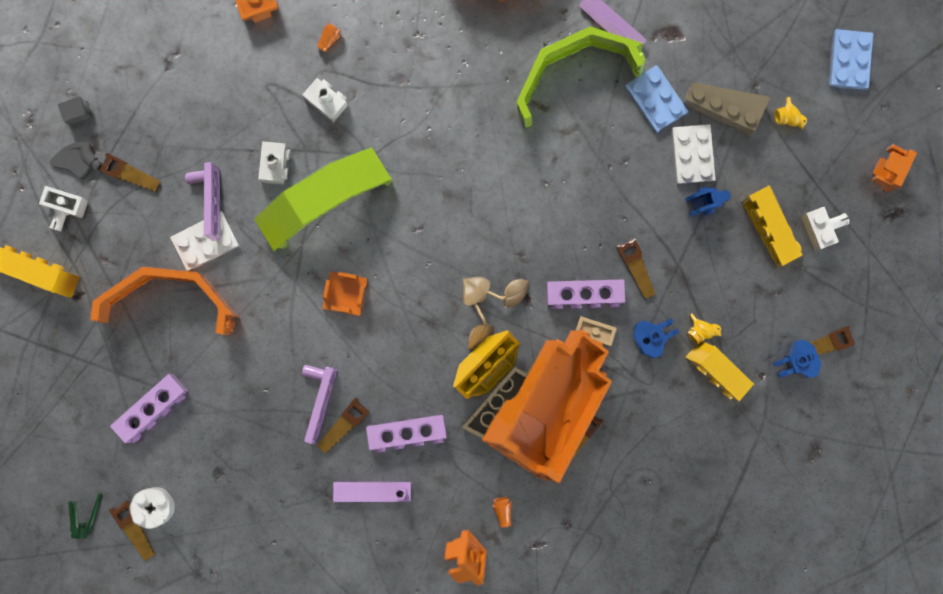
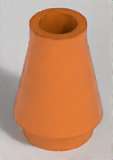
[317,23,341,52]
[492,497,511,527]

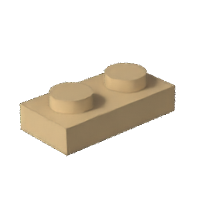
[575,316,617,346]

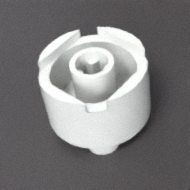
[130,487,175,528]

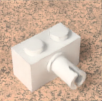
[302,78,348,123]
[258,141,290,184]
[39,186,88,232]
[801,207,849,251]

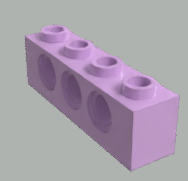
[546,279,625,309]
[110,374,188,444]
[366,415,447,453]

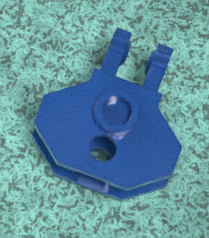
[685,187,731,217]
[633,318,680,359]
[773,339,822,379]

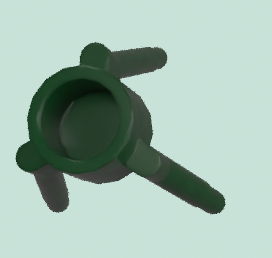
[68,493,102,539]

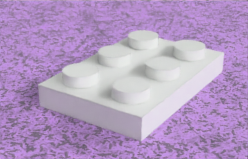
[672,125,716,185]
[170,211,240,271]

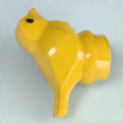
[774,97,807,129]
[687,314,721,344]

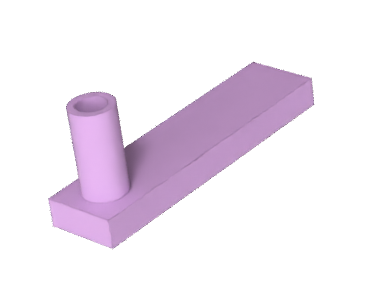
[185,162,220,241]
[302,365,338,444]
[333,482,411,502]

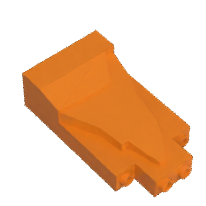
[482,329,612,483]

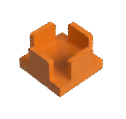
[235,0,279,22]
[872,144,917,193]
[322,271,368,316]
[445,530,487,586]

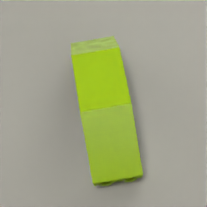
[517,27,646,128]
[254,147,393,251]

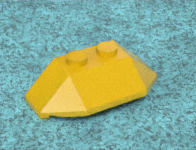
[453,330,520,399]

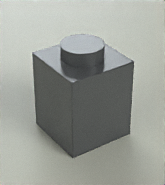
[58,96,91,126]

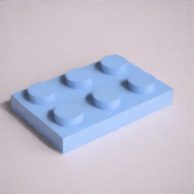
[829,29,873,90]
[625,65,688,133]

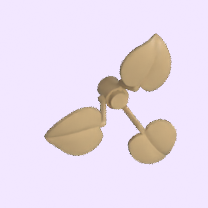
[462,277,529,351]

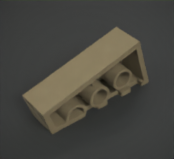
[682,82,770,136]
[462,367,528,439]

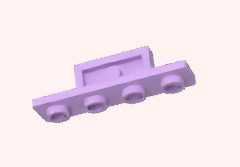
[579,0,647,45]

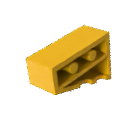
[685,342,754,401]

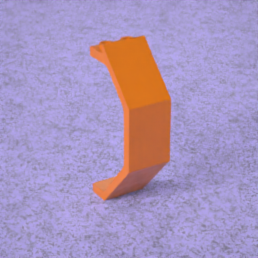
[90,267,240,336]

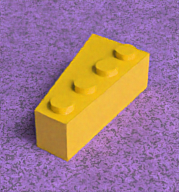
[741,185,802,268]
[0,245,80,298]

